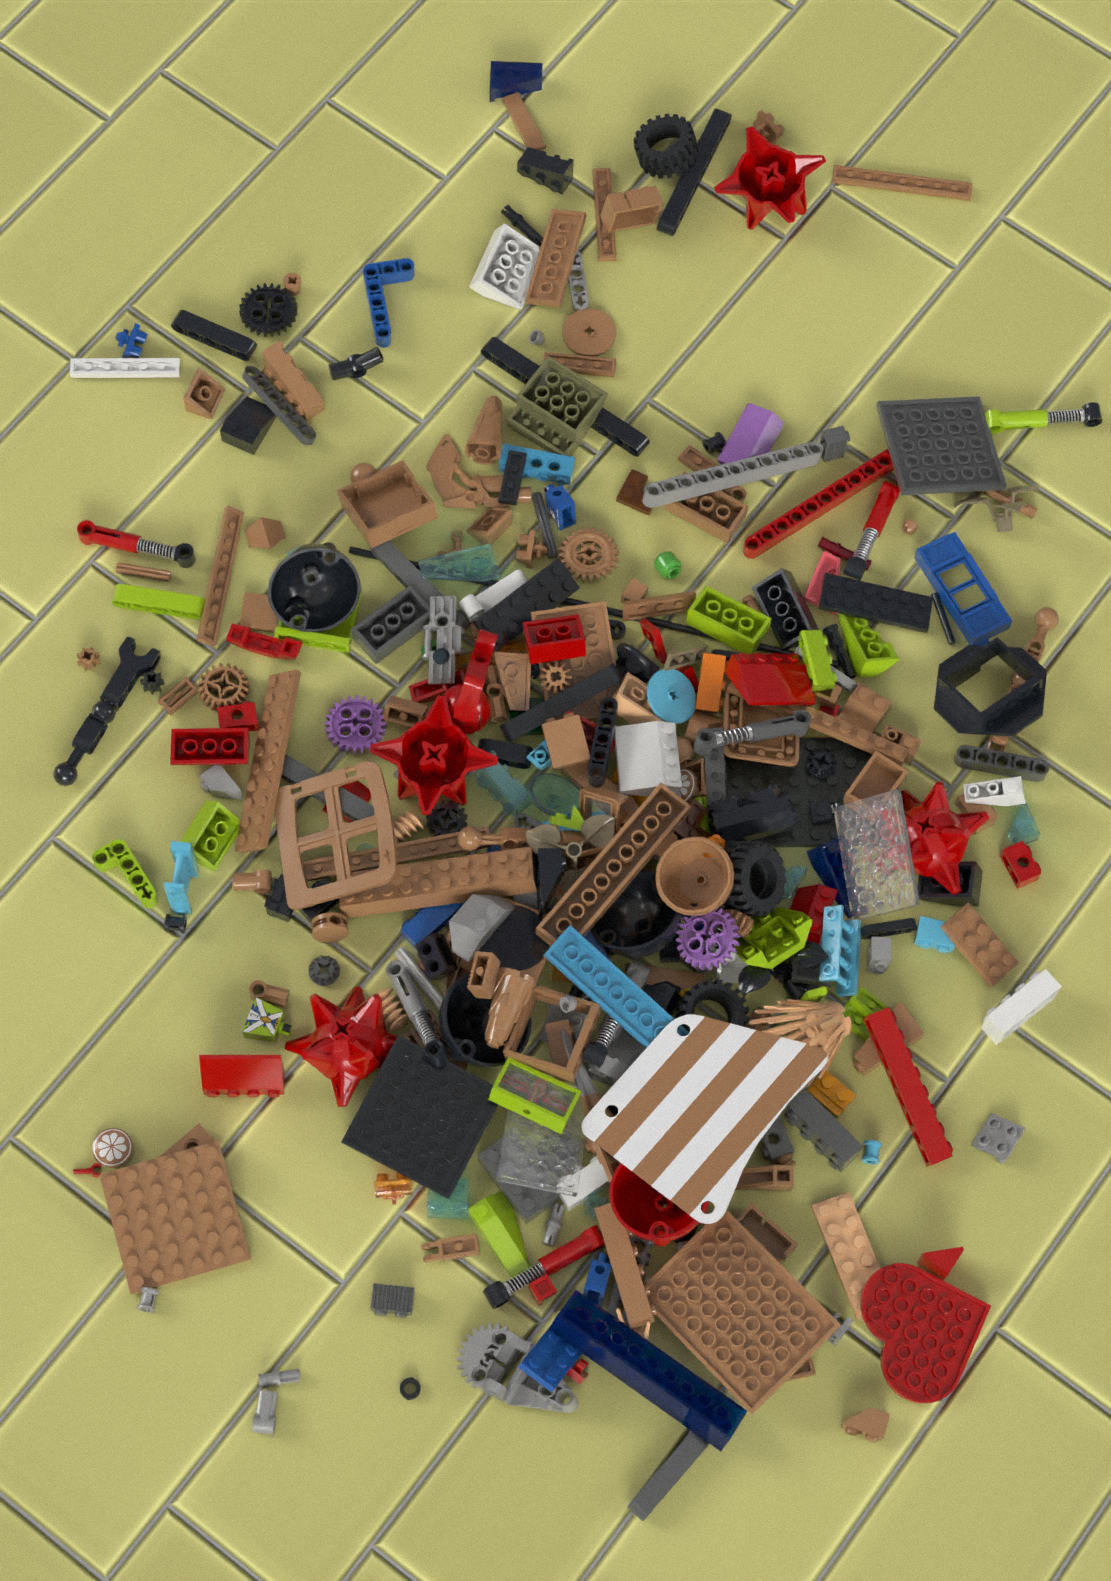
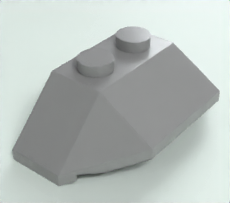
[449,894,515,962]

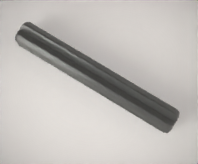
[532,492,558,559]

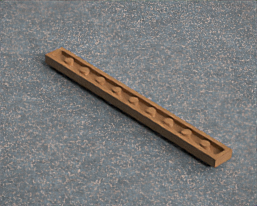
[727,682,910,767]
[302,826,492,882]

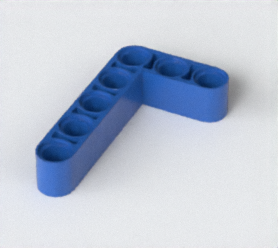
[363,258,415,348]

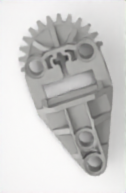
[456,1323,579,1413]

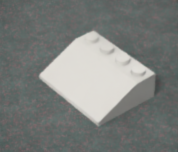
[469,223,541,310]
[614,721,682,797]

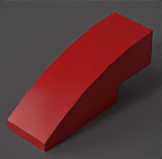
[408,669,466,703]

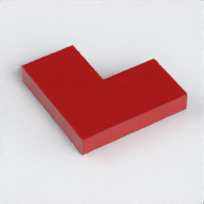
[639,618,667,664]

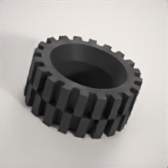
[633,113,699,179]
[675,979,750,1033]

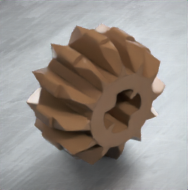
[539,660,572,693]
[720,909,754,937]

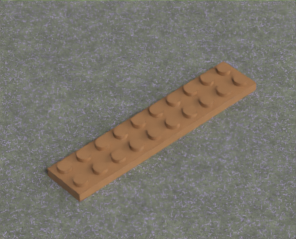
[235,669,301,853]

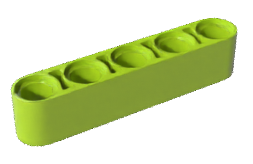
[112,584,205,620]

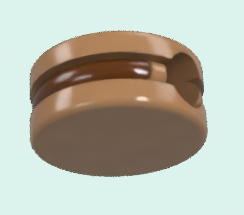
[311,912,349,943]

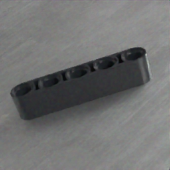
[171,310,257,361]
[588,697,618,788]

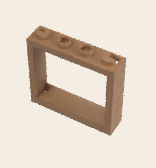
[503,985,601,1082]

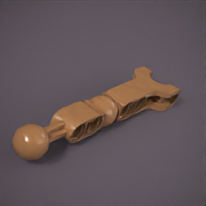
[986,607,1059,752]
[458,826,614,856]

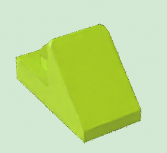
[549,804,585,831]

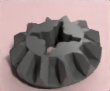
[309,955,340,986]

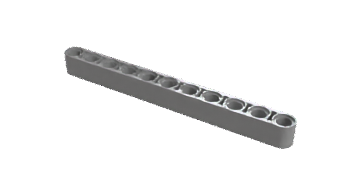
[642,441,823,508]

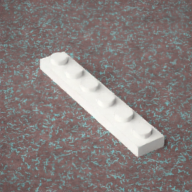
[70,358,180,378]

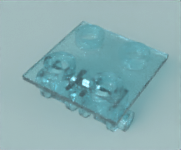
[427,1178,469,1219]

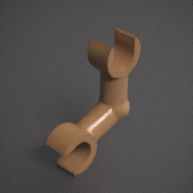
[437,531,464,565]

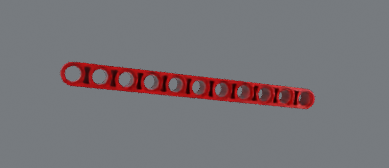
[743,449,894,559]

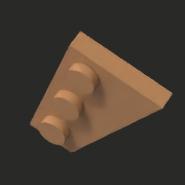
[493,652,531,711]

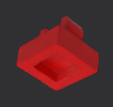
[567,1358,589,1385]

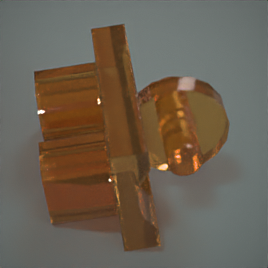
[374,1173,412,1205]

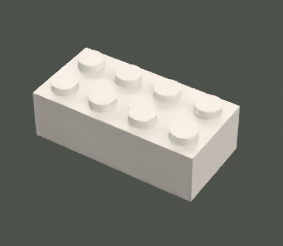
[981,969,1062,1045]

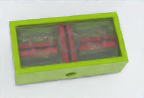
[488,1057,582,1134]

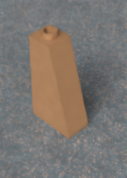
[852,1001,924,1076]

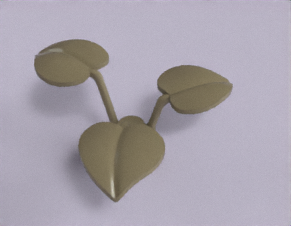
[954,486,1039,532]
[526,815,615,893]

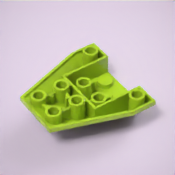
[735,907,812,969]

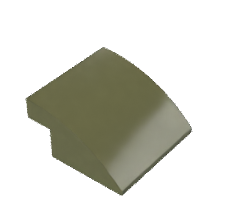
[506,356,608,457]

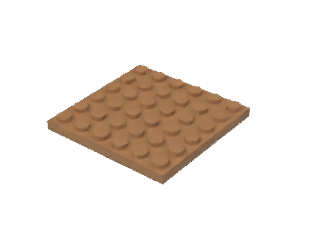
[99,1140,251,1294]

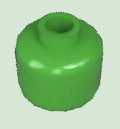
[654,552,682,579]

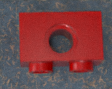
[217,701,259,732]
[999,841,1041,889]

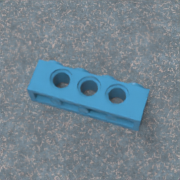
[499,444,575,485]

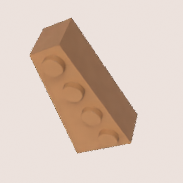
[262,341,325,421]

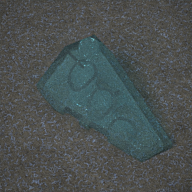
[418,543,500,582]

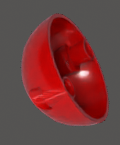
[609,1163,710,1246]

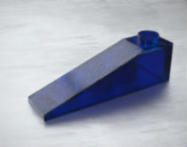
[806,834,864,918]

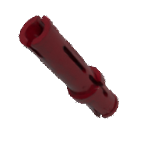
[817,536,872,571]

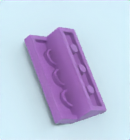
[717,403,785,465]

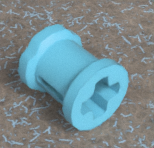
[862,1140,882,1165]

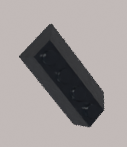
[752,568,819,650]

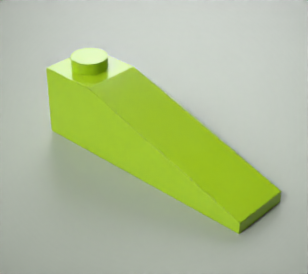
[837,613,899,678]
[468,1191,530,1278]

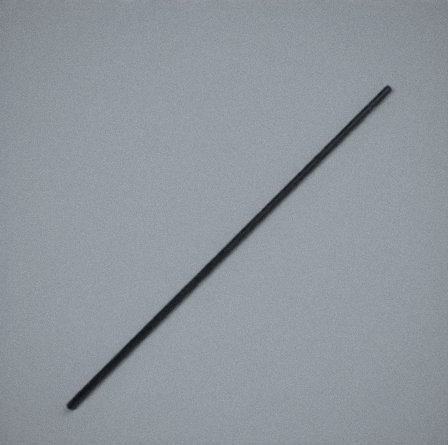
[349,546,839,669]

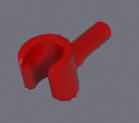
[73,1163,102,1178]

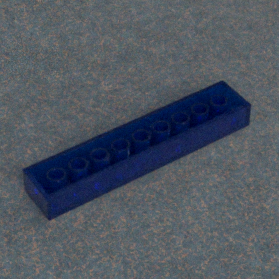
[549,1290,747,1451]

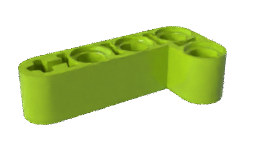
[92,839,158,909]

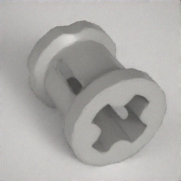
[137,1287,159,1313]

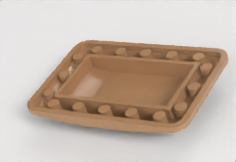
[723,676,799,766]

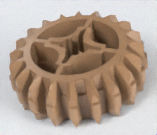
[198,663,250,711]

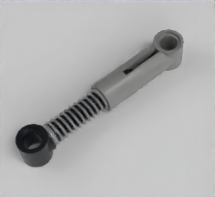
[386,960,450,1067]
[582,961,651,1068]

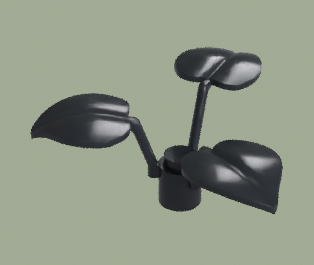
[738,941,829,996]

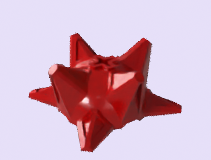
[714,126,826,230]
[370,695,498,815]
[870,782,989,895]
[285,987,397,1107]

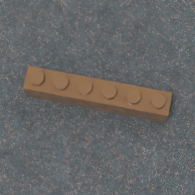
[594,1203,657,1329]

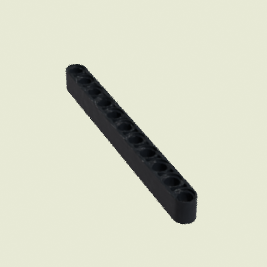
[481,337,650,457]

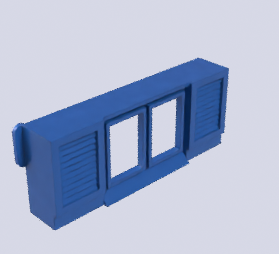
[914,532,1012,646]

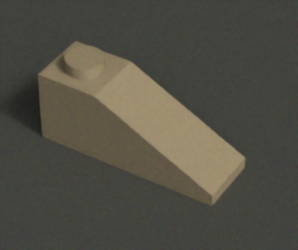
[663,634,708,671]

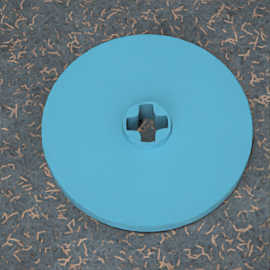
[647,669,696,724]

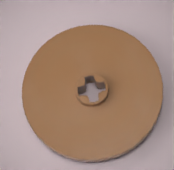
[562,309,616,357]

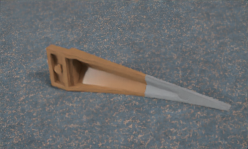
[561,1030,621,1182]

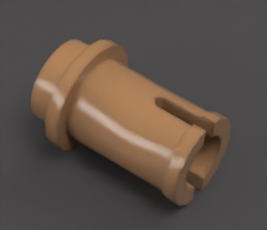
[742,595,762,613]

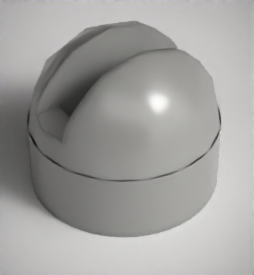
[529,330,545,345]
[559,995,577,1013]

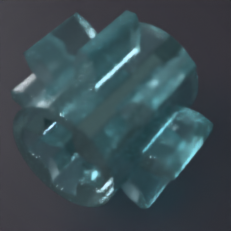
[583,1193,606,1220]

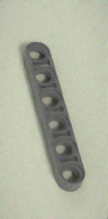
[242,366,316,445]

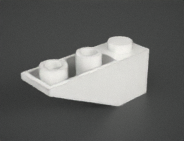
[963,776,1026,806]

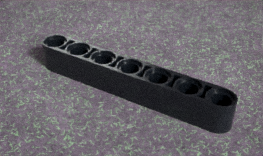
[499,663,623,742]

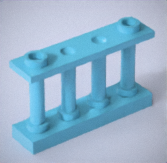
[164,841,199,916]
[819,905,861,997]

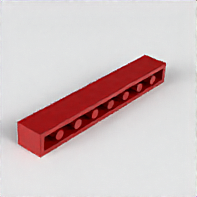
[863,1007,953,1167]

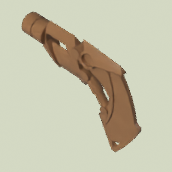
[426,435,531,509]

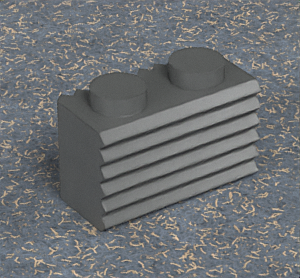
[820,426,850,463]
[370,1283,415,1318]

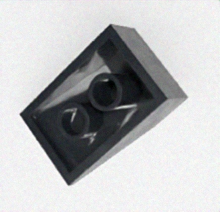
[220,396,277,455]
[535,848,566,919]
[916,861,983,907]

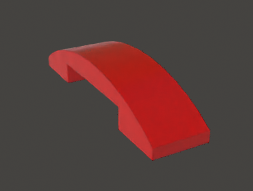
[226,623,303,660]

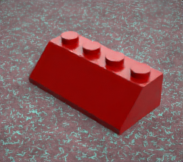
[170,728,250,765]

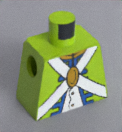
[242,997,293,1042]

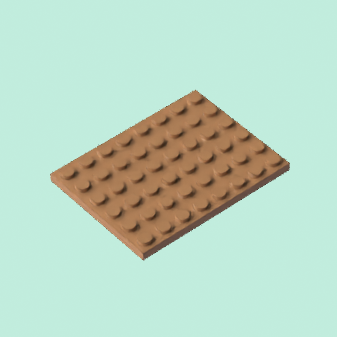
[647,1210,841,1415]

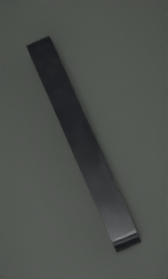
[656,108,732,236]

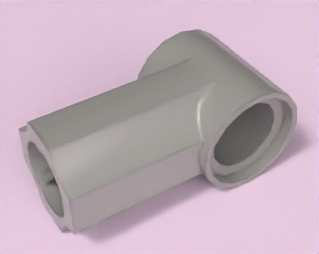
[252,1391,278,1435]

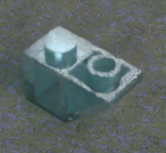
[781,865,808,900]

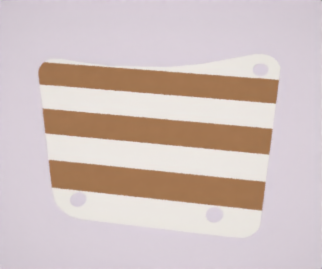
[582,1014,828,1224]

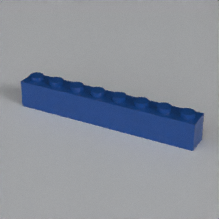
[401,845,502,950]

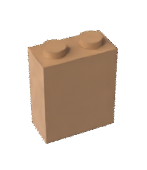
[541,713,590,771]

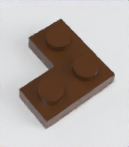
[616,469,653,516]
[674,799,712,839]

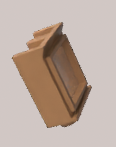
[579,785,629,836]

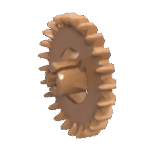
[558,527,619,584]

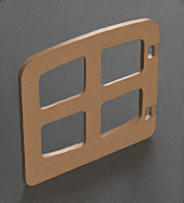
[275,761,397,910]

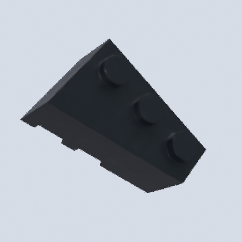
[517,147,574,195]

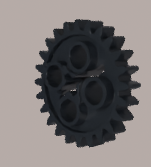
[239,283,298,337]

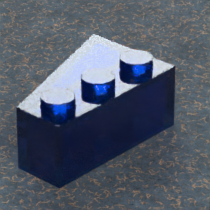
[490,61,543,102]

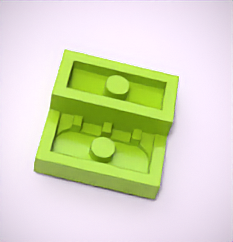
[842,986,891,1041]

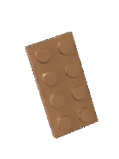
[940,902,1019,988]

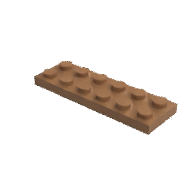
[525,209,587,308]

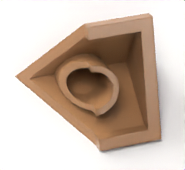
[245,517,285,549]

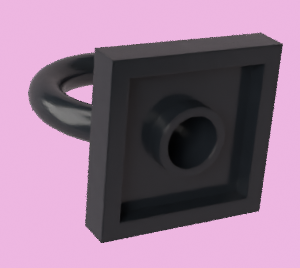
[615,643,660,684]

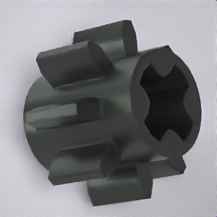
[140,670,165,695]

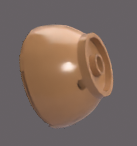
[655,837,735,916]

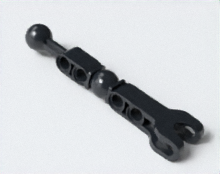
[53,637,161,786]

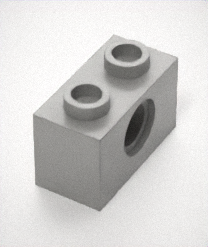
[866,936,891,974]

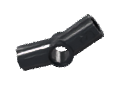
[328,347,384,381]

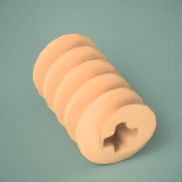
[393,811,424,844]
[376,988,408,1033]

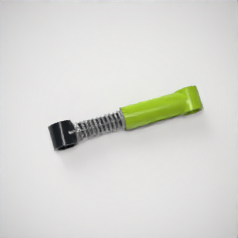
[985,402,1102,434]

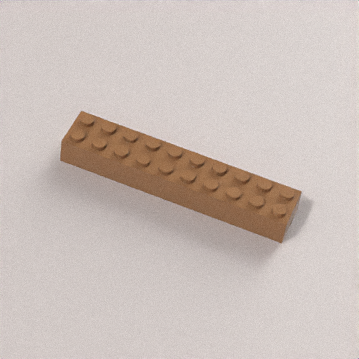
[535,782,691,946]
[339,846,537,919]

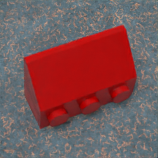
[523,614,586,664]
[790,884,838,945]

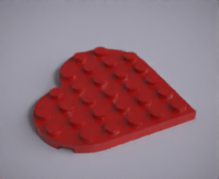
[860,1263,991,1404]

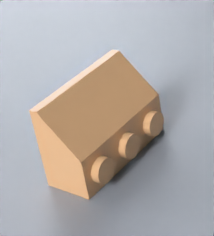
[607,672,664,724]

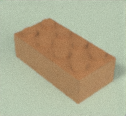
[665,471,748,544]

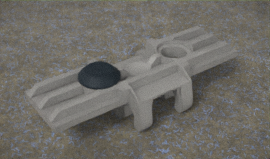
[422,596,465,684]

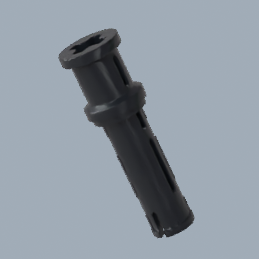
[822,624,857,679]

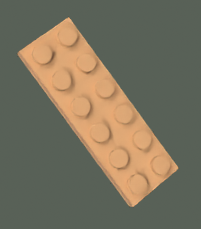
[811,1192,880,1321]

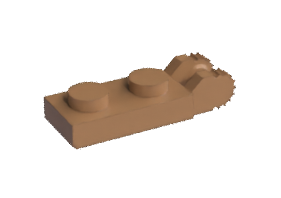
[421,1234,480,1263]

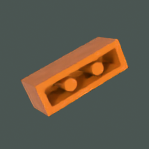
[695,653,729,714]

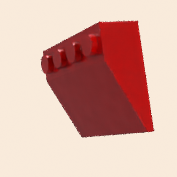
[725,653,816,705]
[199,1055,285,1098]

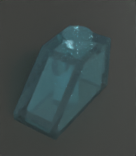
[1008,801,1041,845]

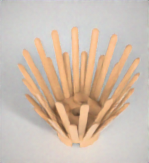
[749,999,851,1092]

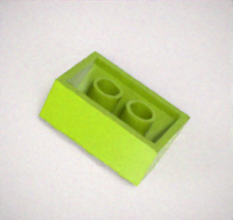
[798,630,837,693]
[180,800,240,871]

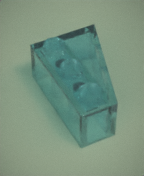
[476,750,532,818]

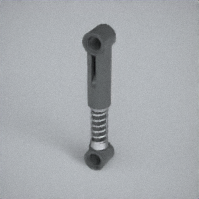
[693,710,811,756]

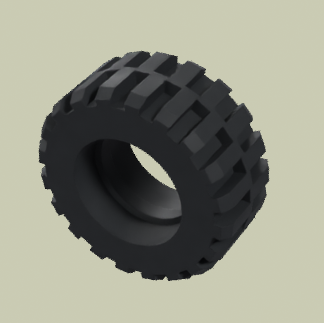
[723,841,786,916]

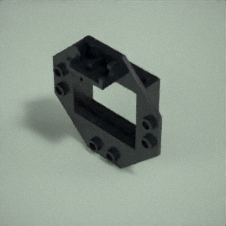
[934,637,1047,737]

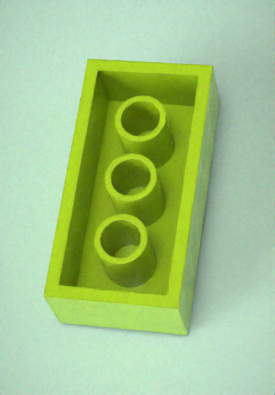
[686,585,772,654]

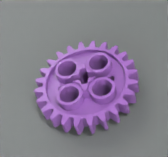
[325,695,387,755]
[676,908,740,971]

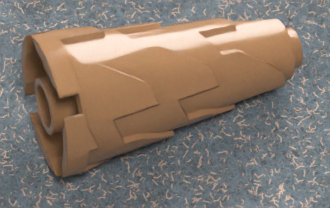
[465,396,503,465]
[485,967,537,1048]

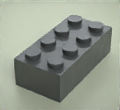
[351,586,430,664]
[784,1089,863,1172]
[478,1131,559,1224]

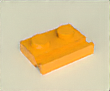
[807,1070,856,1118]

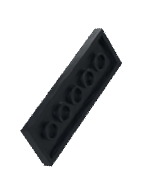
[473,558,580,652]
[818,573,933,633]

